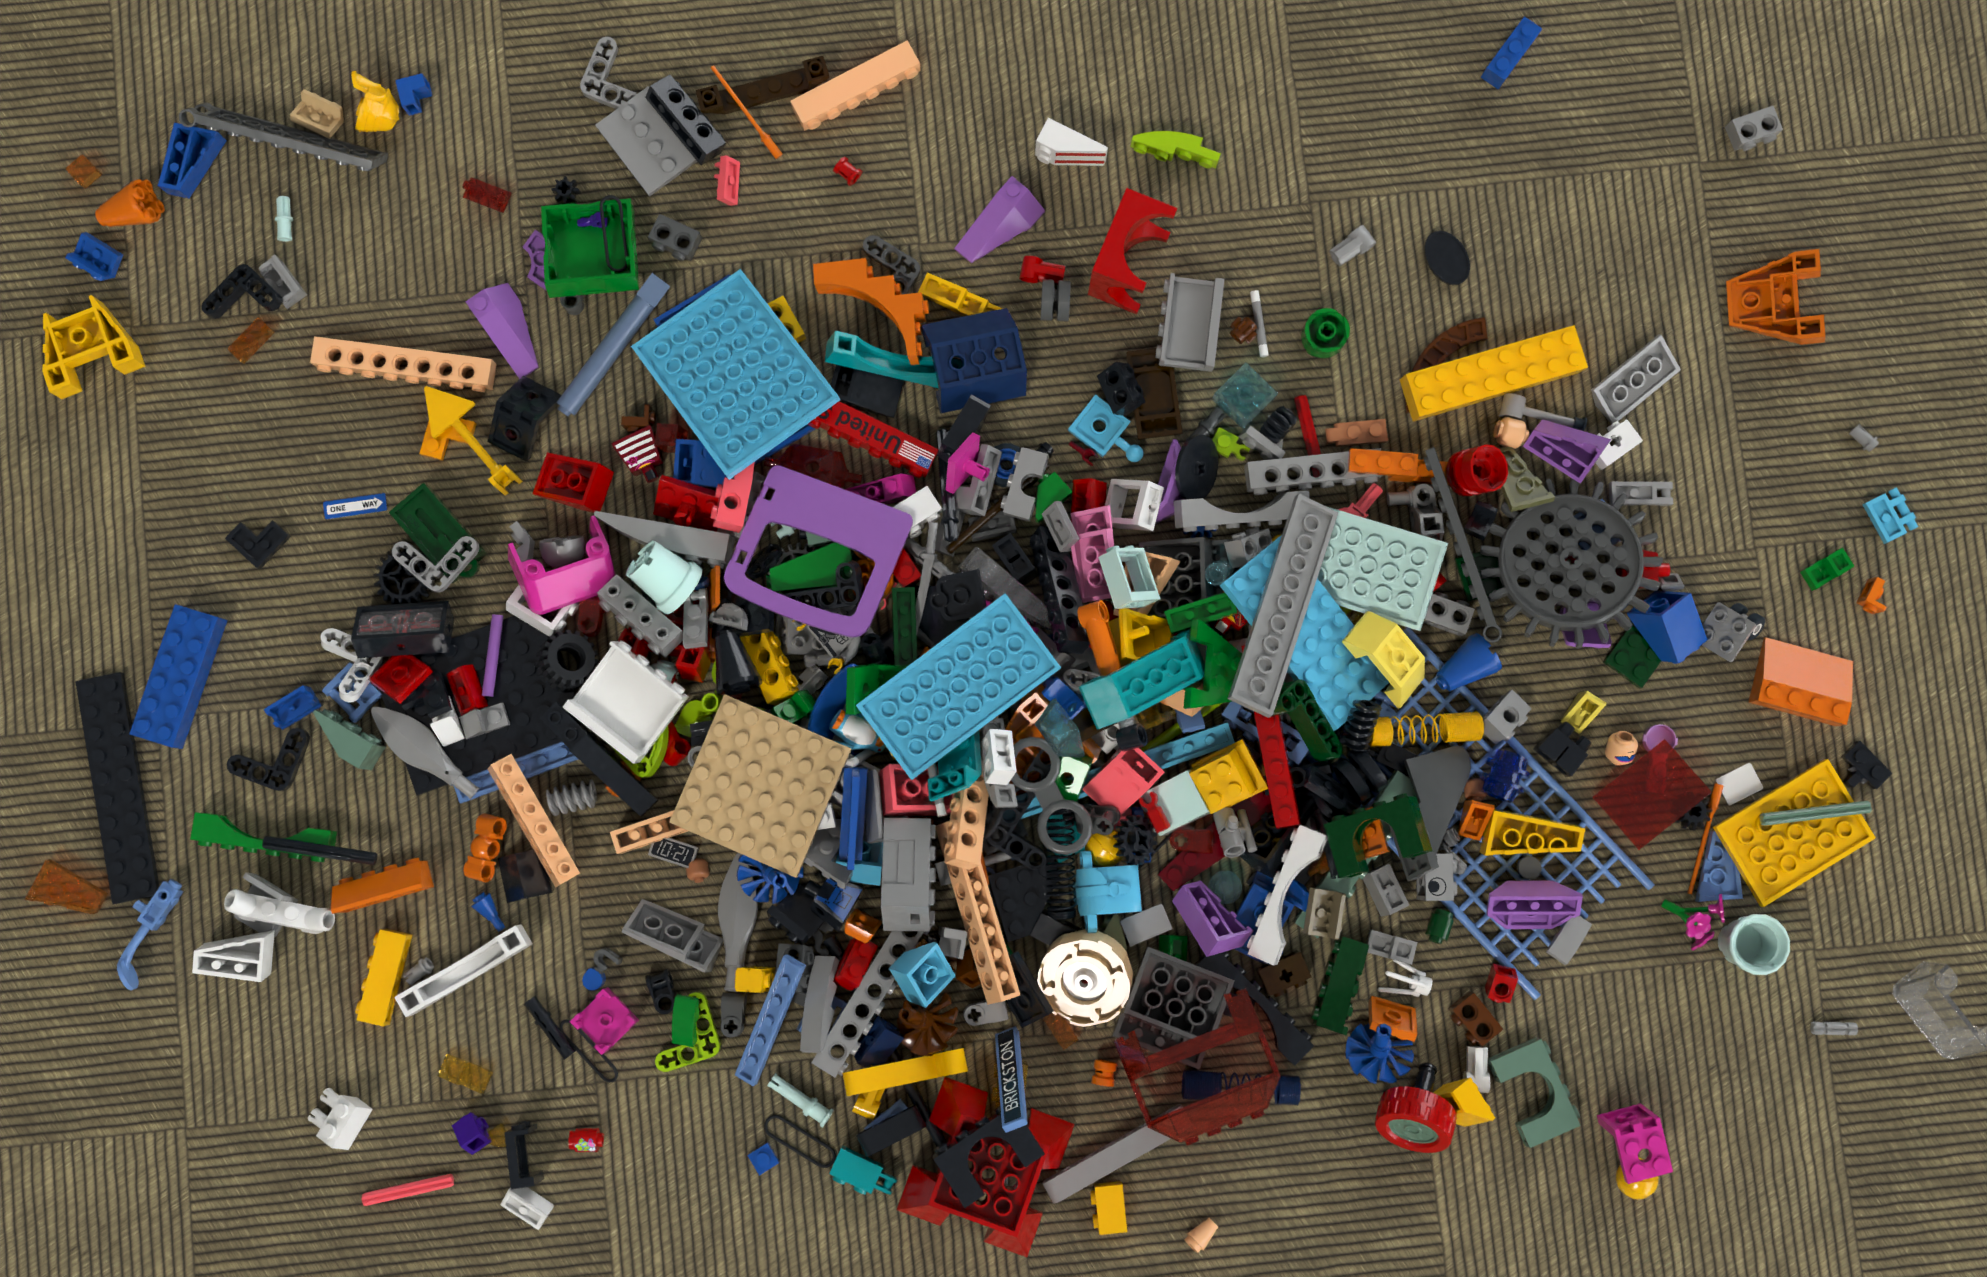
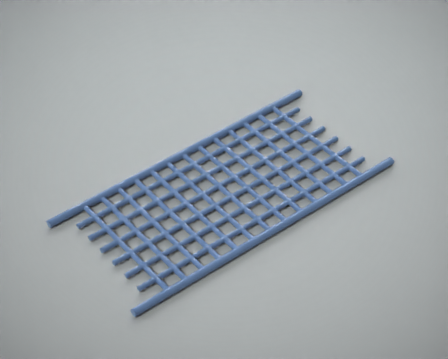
[1286,624,1655,1000]

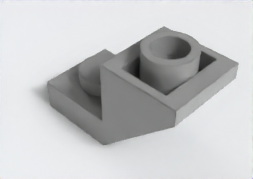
[509,521,535,562]

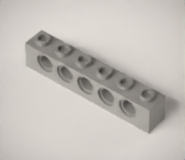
[1244,448,1383,495]

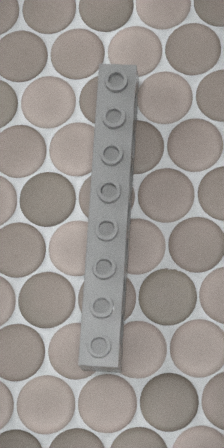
[811,925,933,1078]

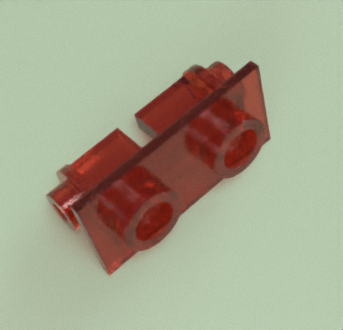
[462,177,512,213]

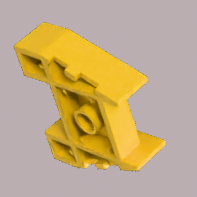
[42,295,146,399]

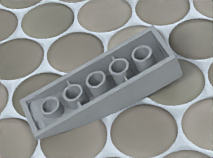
[594,511,735,569]

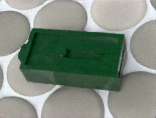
[389,483,488,583]

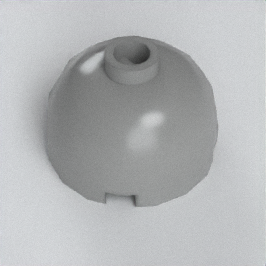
[539,535,585,568]

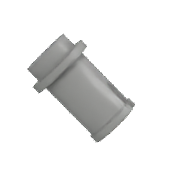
[1849,424,1879,452]
[403,957,434,986]

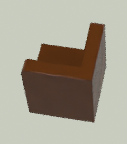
[956,949,981,988]

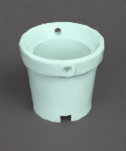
[626,540,702,615]
[1718,914,1790,975]

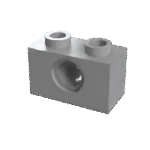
[1483,690,1532,744]

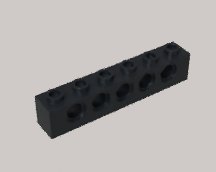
[1030,526,1090,654]

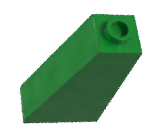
[766,542,853,594]

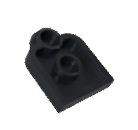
[929,569,987,621]

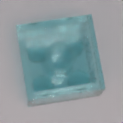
[1212,363,1278,429]

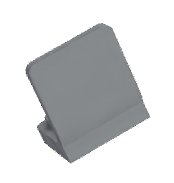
[234,872,298,937]

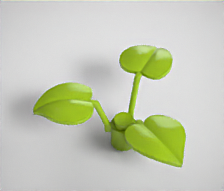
[675,660,766,737]

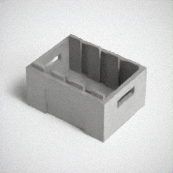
[881,818,936,931]

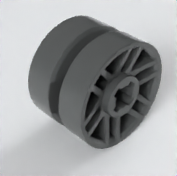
[1040,279,1071,322]

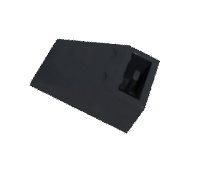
[831,365,904,418]

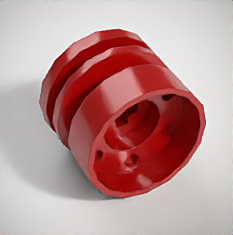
[1446,445,1508,497]

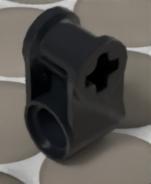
[645,968,676,1014]

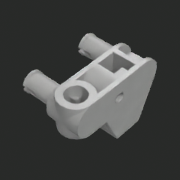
[1387,484,1444,541]

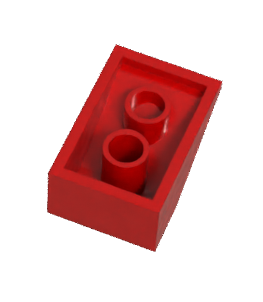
[532,452,614,513]

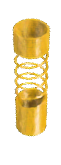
[1368,712,1484,747]

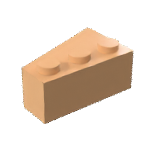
[1113,552,1180,616]

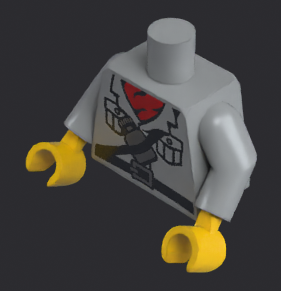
[792,606,861,674]

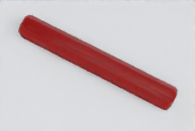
[1294,395,1321,478]

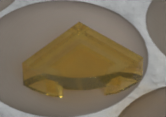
[488,1123,507,1147]

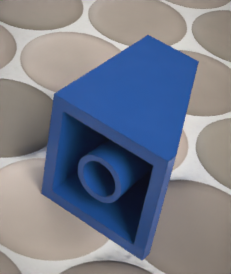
[1627,591,1708,664]

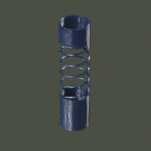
[1182,1070,1301,1106]

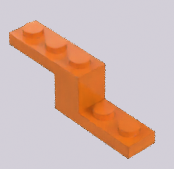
[1348,448,1449,486]

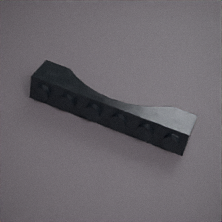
[1194,951,1314,1066]

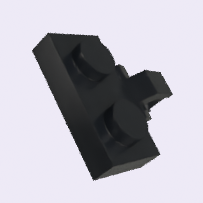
[1841,741,1893,789]

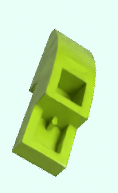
[1130,131,1221,169]

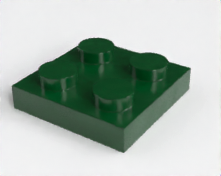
[1603,626,1661,689]

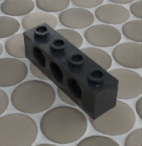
[645,75,726,165]

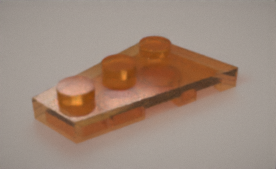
[25,859,108,914]

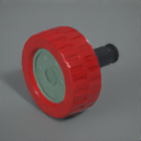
[1375,1063,1457,1153]

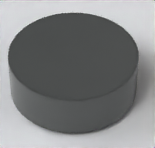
[1517,856,1542,879]

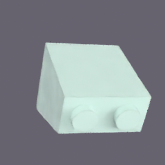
[1140,770,1210,836]

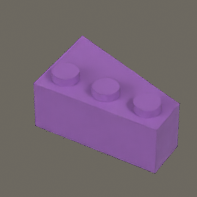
[1523,419,1611,483]
[1172,880,1253,957]

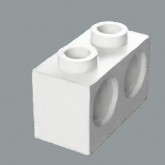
[981,729,1017,785]

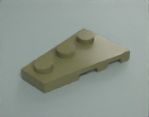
[1499,447,1555,512]

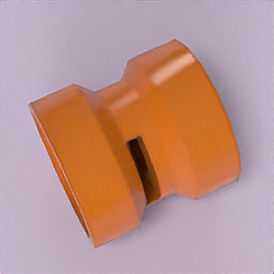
[1091,1059,1117,1087]

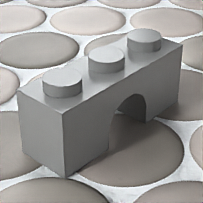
[1000,447,1049,522]

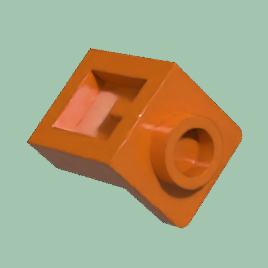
[1856,577,1887,614]

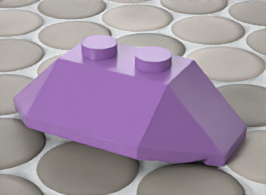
[1150,439,1185,524]
[1486,881,1583,929]

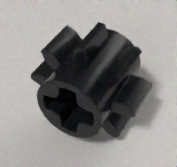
[551,176,581,204]

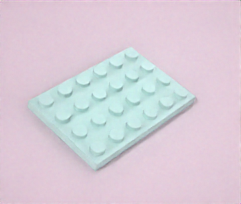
[1317,506,1448,631]

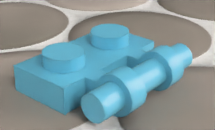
[1862,487,1919,544]

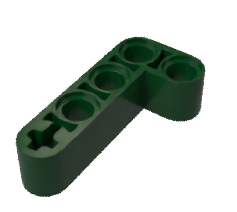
[1273,679,1342,762]

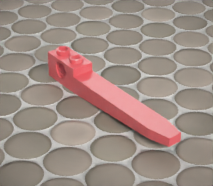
[710,462,755,533]

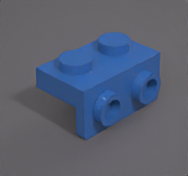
[65,232,123,281]

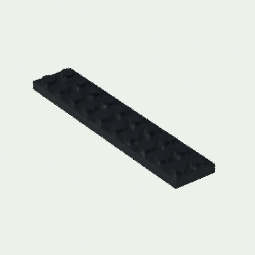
[75,672,160,905]

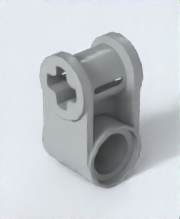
[963,1000,1009,1026]

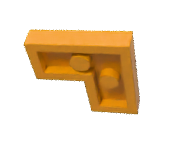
[419,418,476,461]

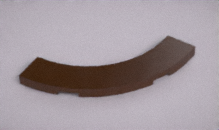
[1405,317,1488,414]

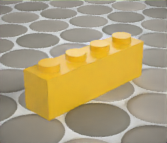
[355,929,412,1027]

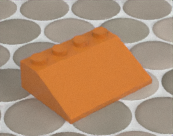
[1749,637,1853,726]

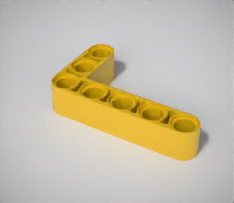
[842,1048,968,1096]

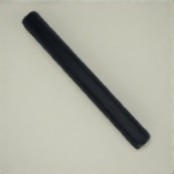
[262,836,378,865]

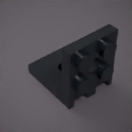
[487,376,561,462]

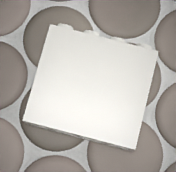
[563,640,689,764]

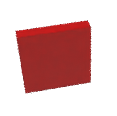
[369,655,433,704]

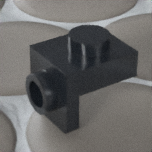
[1464,501,1498,541]

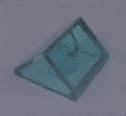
[1035,698,1085,758]

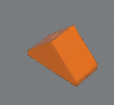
[1458,800,1495,841]

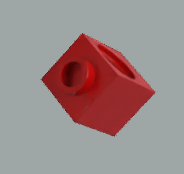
[1485,963,1518,1003]

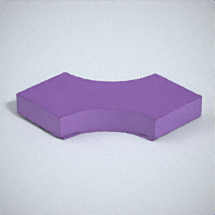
[523,229,547,291]

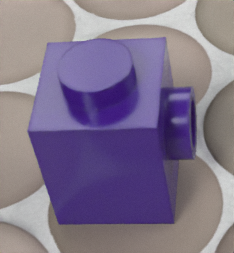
[452,1112,492,1155]

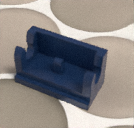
[854,1016,904,1068]

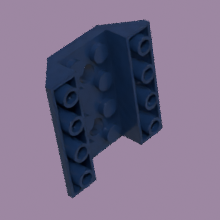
[921,308,1027,414]

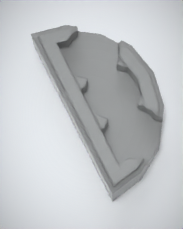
[708,603,748,631]

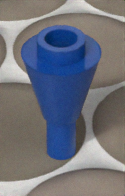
[471,892,506,932]

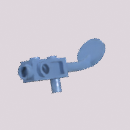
[117,879,184,991]

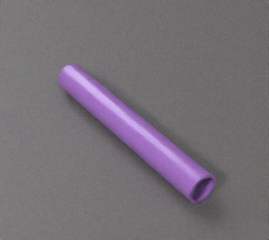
[482,614,503,697]

